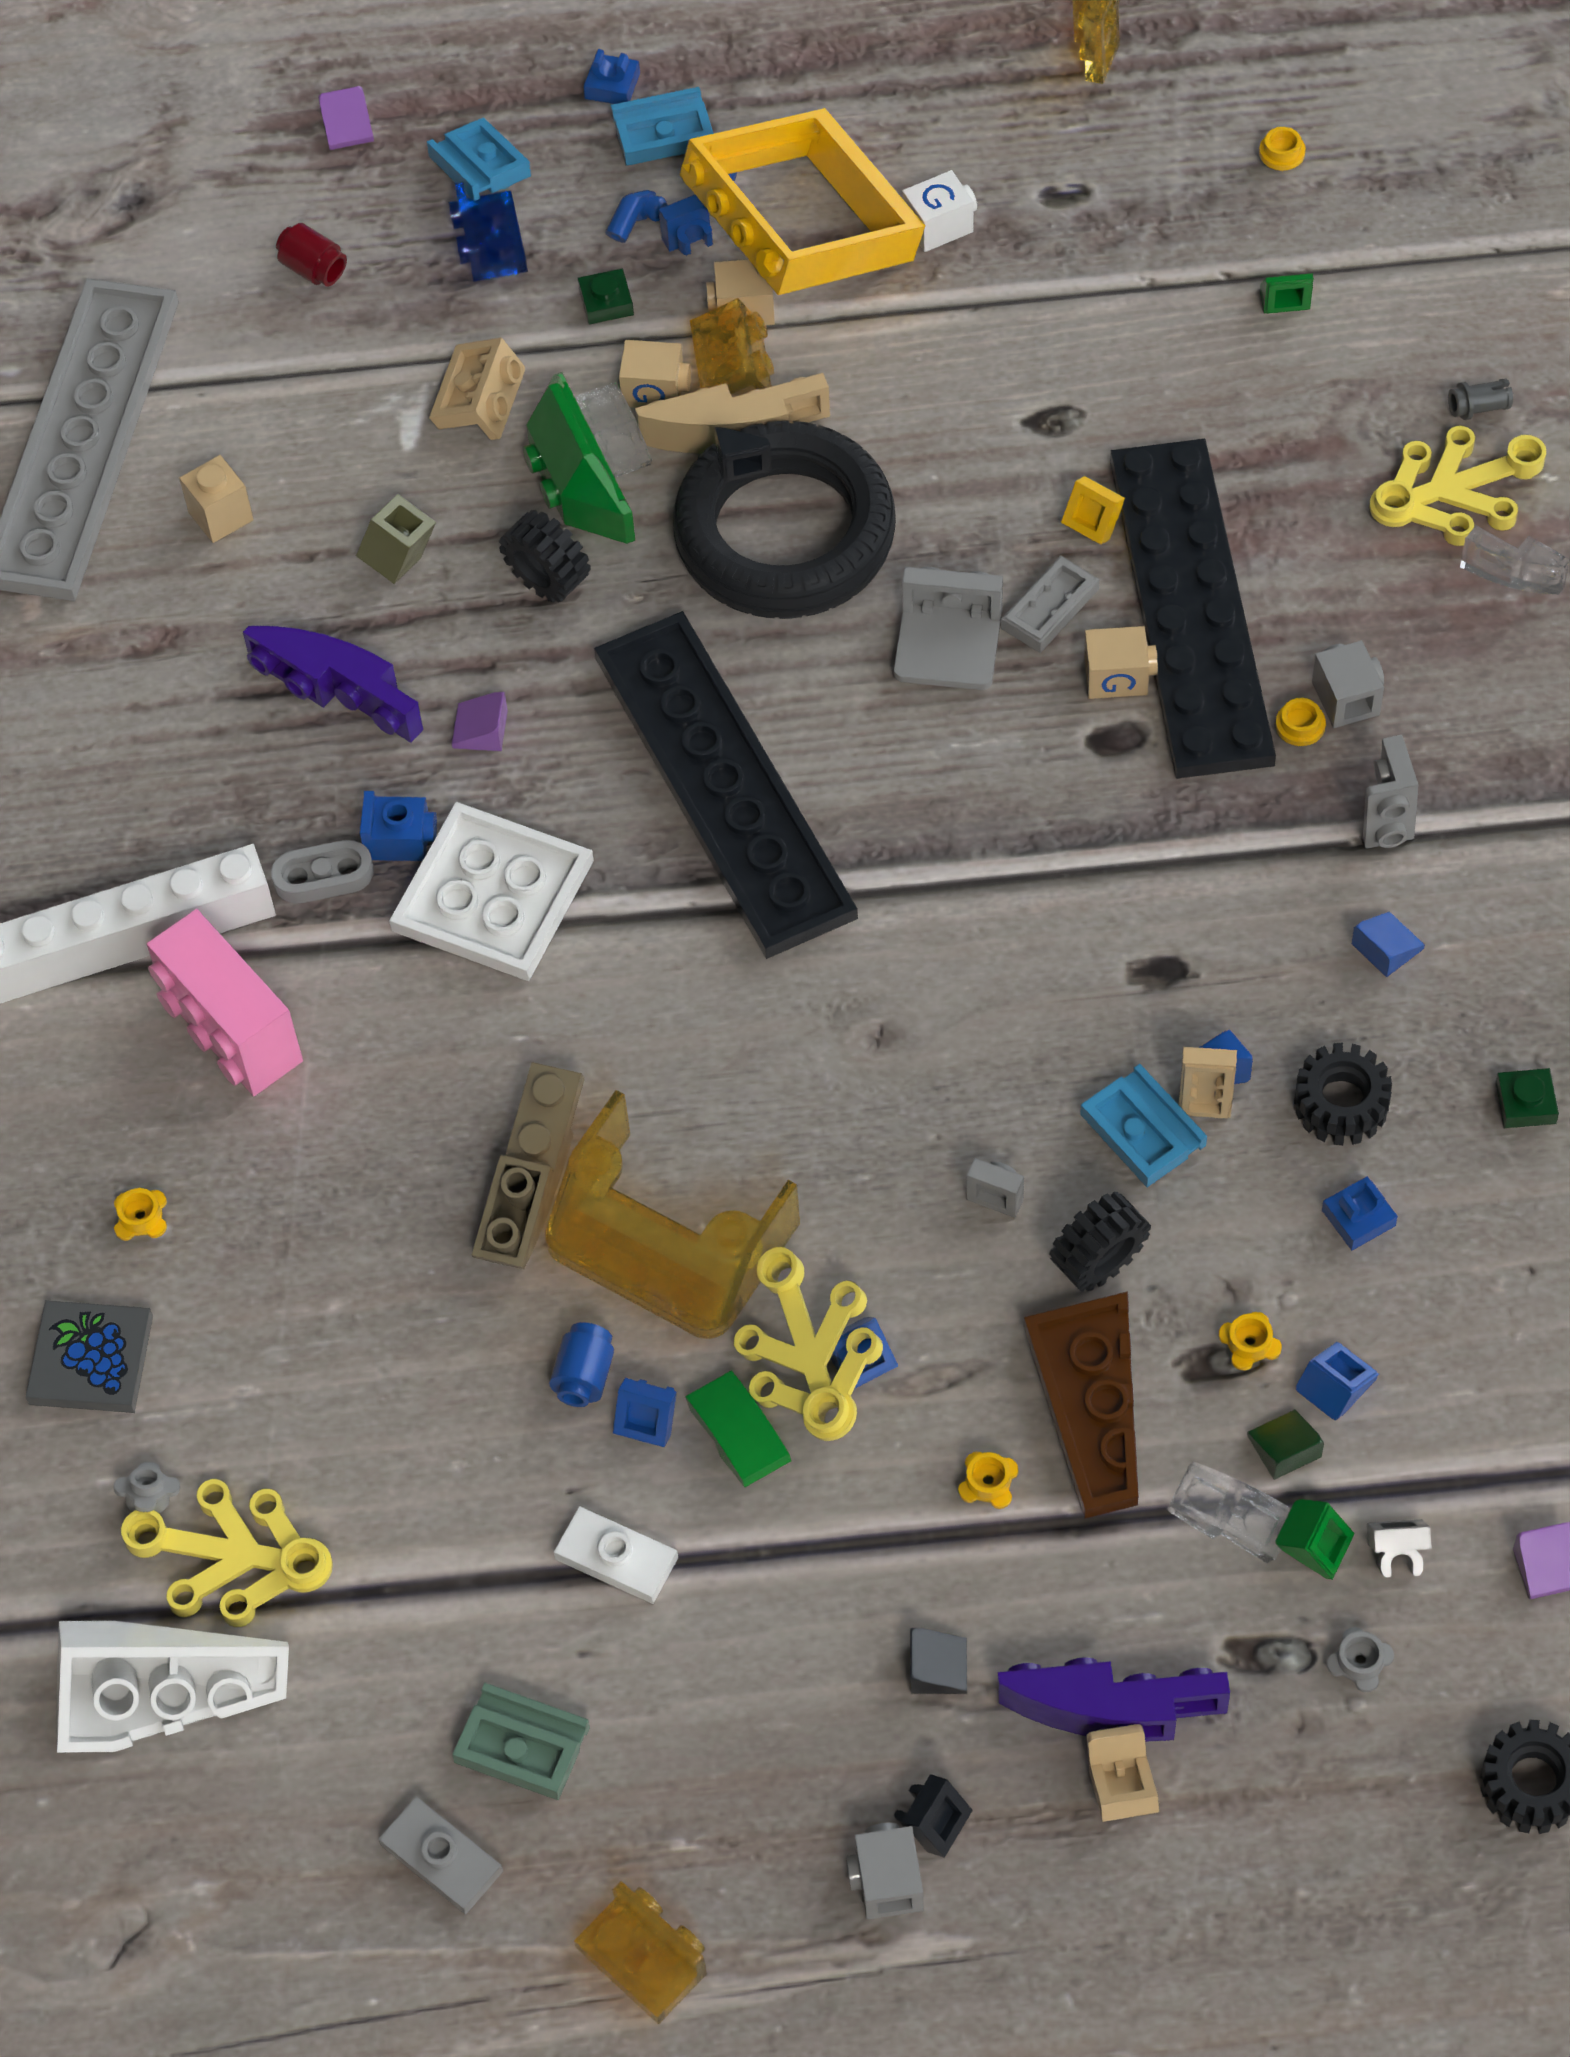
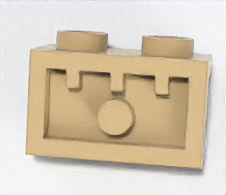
[429,338,525,440]

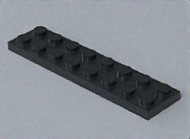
[1110,438,1276,779]
[594,611,858,959]

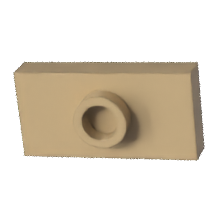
[1179,1047,1237,1118]

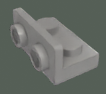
[1363,734,1419,848]

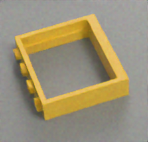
[679,108,926,295]

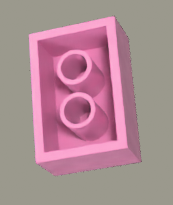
[146,909,303,1097]

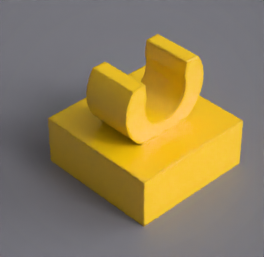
[1061,476,1125,545]

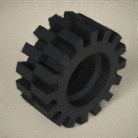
[499,510,591,603]
[1294,1043,1392,1146]
[1049,1192,1151,1292]
[1480,1720,1570,1834]

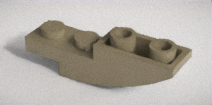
[472,1062,585,1269]

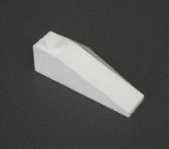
[57,1621,289,1753]

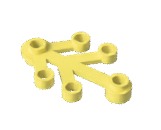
[1369,426,1546,546]
[734,1247,883,1441]
[121,1479,333,1627]

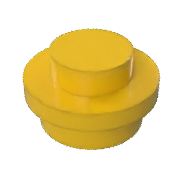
[1259,127,1306,171]
[1275,698,1326,746]

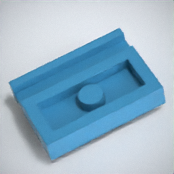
[611,87,714,166]
[427,117,531,201]
[1080,1064,1207,1188]

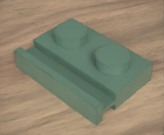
[452,1682,590,1801]

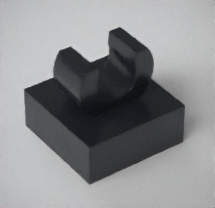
[894,1774,973,1858]

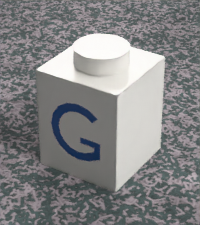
[902,170,977,252]

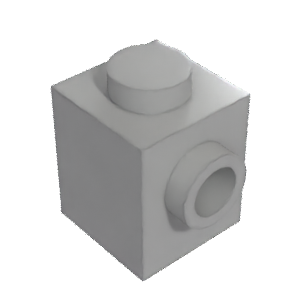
[1312,640,1384,728]
[846,1823,924,1920]

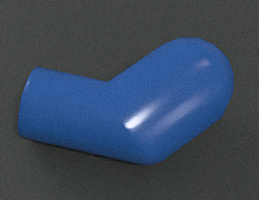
[605,190,667,243]

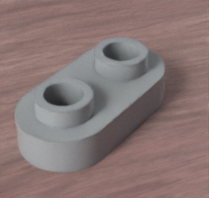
[271,840,374,903]

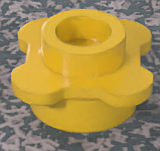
[114,1188,167,1241]
[1219,1312,1282,1371]
[958,1451,1018,1509]

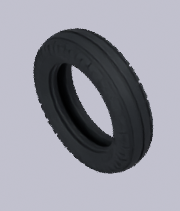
[673,421,896,619]

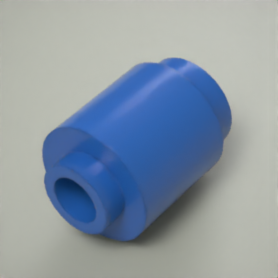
[549,1322,614,1407]

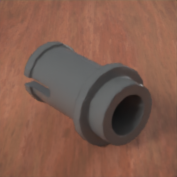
[1448,378,1513,420]

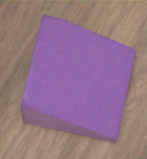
[318,86,374,150]
[452,692,508,751]
[1513,1522,1570,1599]

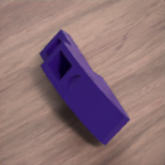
[243,626,423,743]
[997,1657,1230,1742]

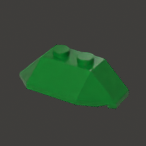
[523,372,636,544]

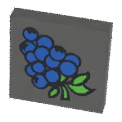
[26,1300,153,1413]

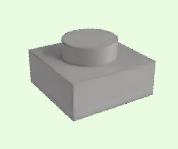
[967,1158,1024,1218]

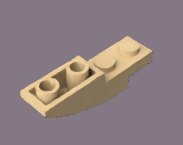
[635,373,830,454]

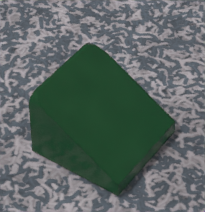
[1247,1409,1324,1480]

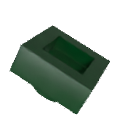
[578,268,634,325]
[1496,1068,1559,1129]

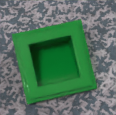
[1260,273,1314,314]
[1275,1499,1355,1580]

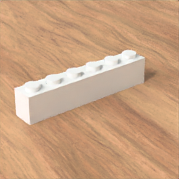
[0,844,276,1004]

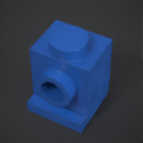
[360,791,437,861]

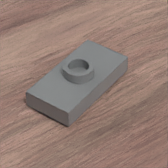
[1001,555,1100,653]
[378,1796,503,1915]

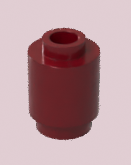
[276,223,347,287]

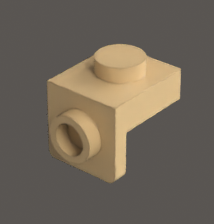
[1086,1724,1159,1822]

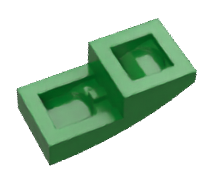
[685,1370,792,1487]

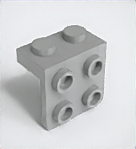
[894,567,1003,690]

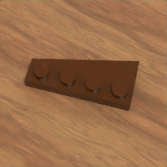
[1024,1291,1139,1519]

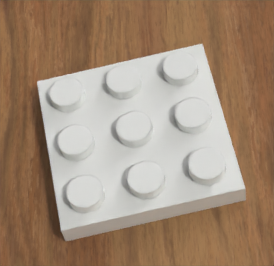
[389,802,594,981]

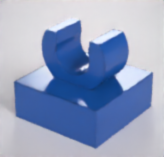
[584,49,640,104]
[659,195,713,256]
[1322,1176,1398,1251]
[613,1378,677,1447]

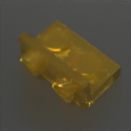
[1073,0,1120,84]
[690,298,774,394]
[574,1881,707,2024]

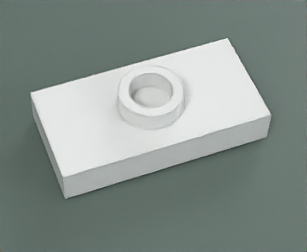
[554,1506,678,1604]

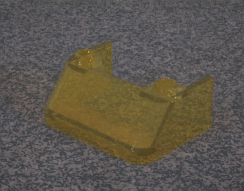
[545,1090,800,1339]

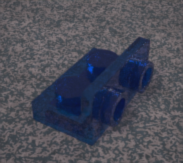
[448,182,528,282]

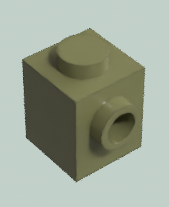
[356,494,436,584]

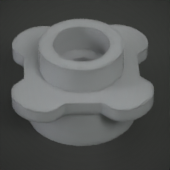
[114,1462,180,1513]
[1327,1627,1394,1692]

